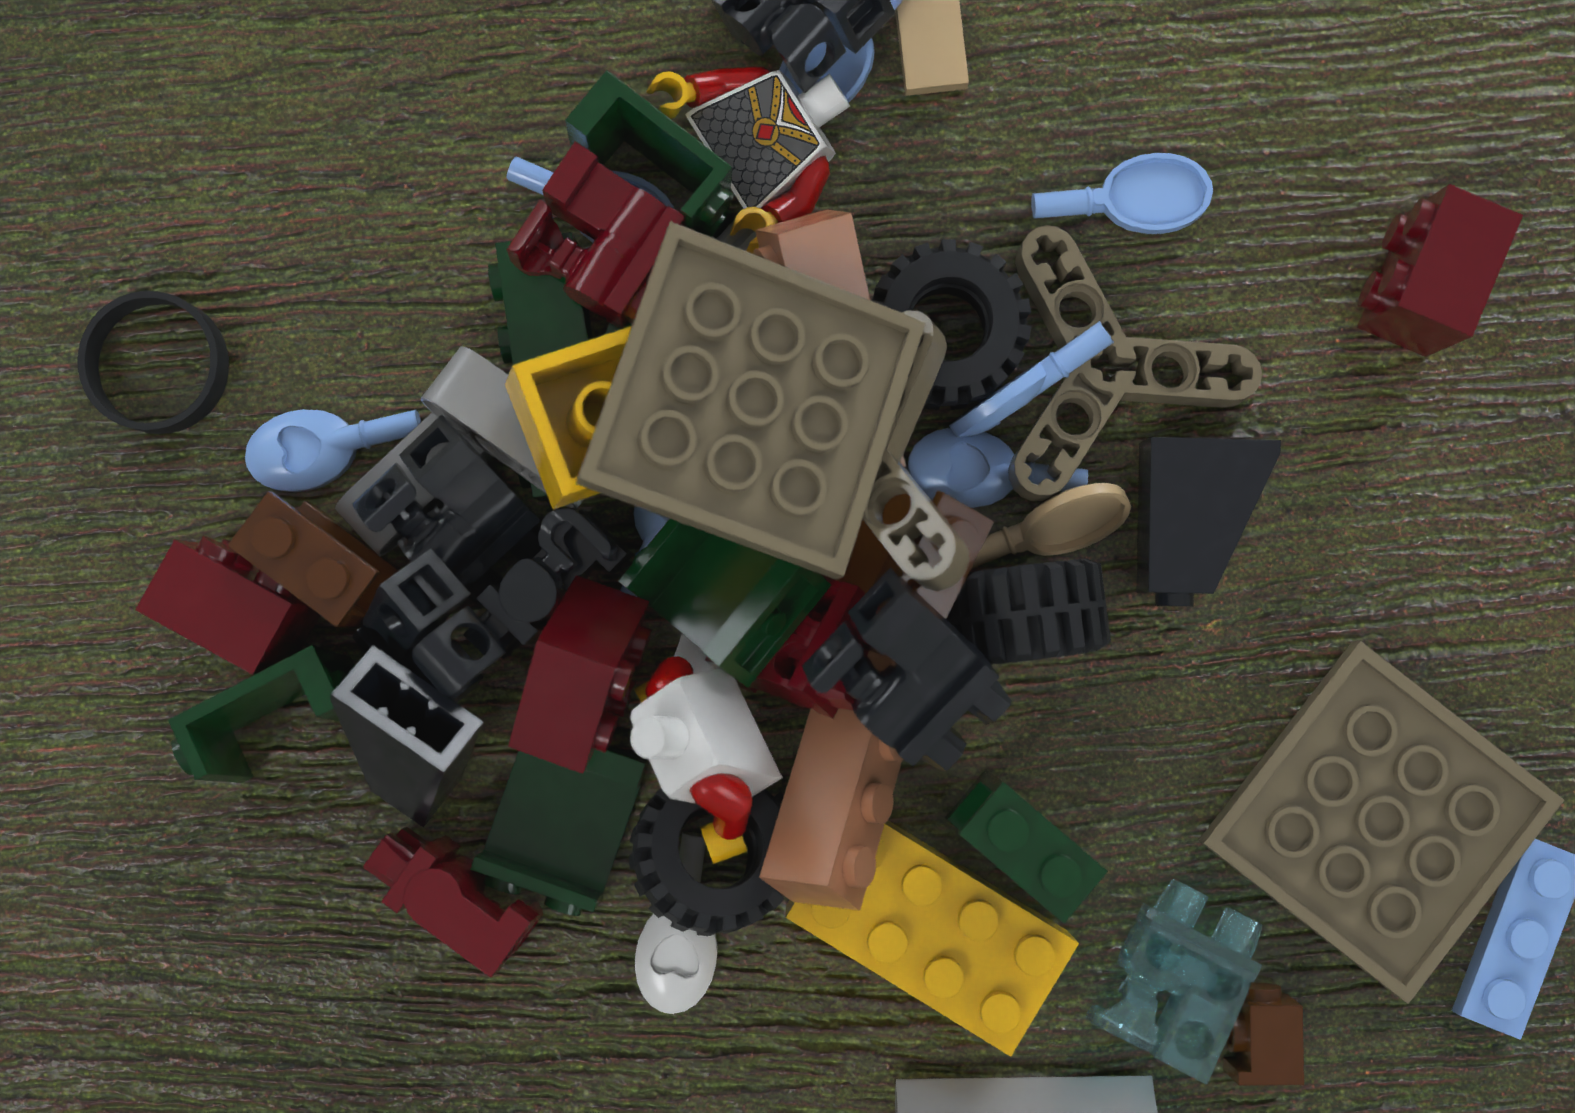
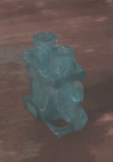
[1086,879,1263,1085]

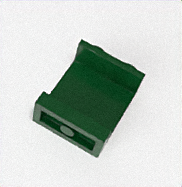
[565,70,734,239]
[618,519,832,688]
[168,645,355,783]
[470,745,650,916]
[945,769,1108,924]

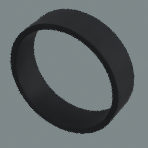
[77,291,229,434]

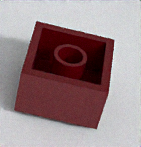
[1357,184,1523,357]
[135,536,320,675]
[508,575,652,774]

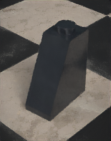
[1136,437,1281,607]
[330,645,483,828]

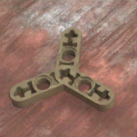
[1008,225,1262,501]
[863,310,969,591]

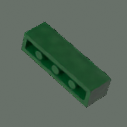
[488,232,593,501]

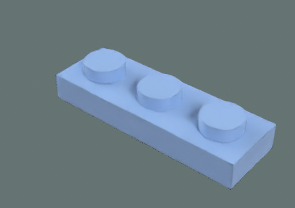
[1452,839,1575,1040]

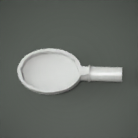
[635,832,718,1014]

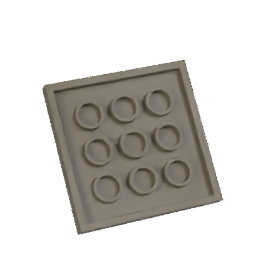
[575,221,926,580]
[1198,641,1564,1004]

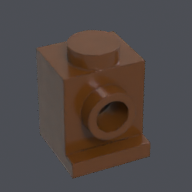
[1223,982,1304,1086]

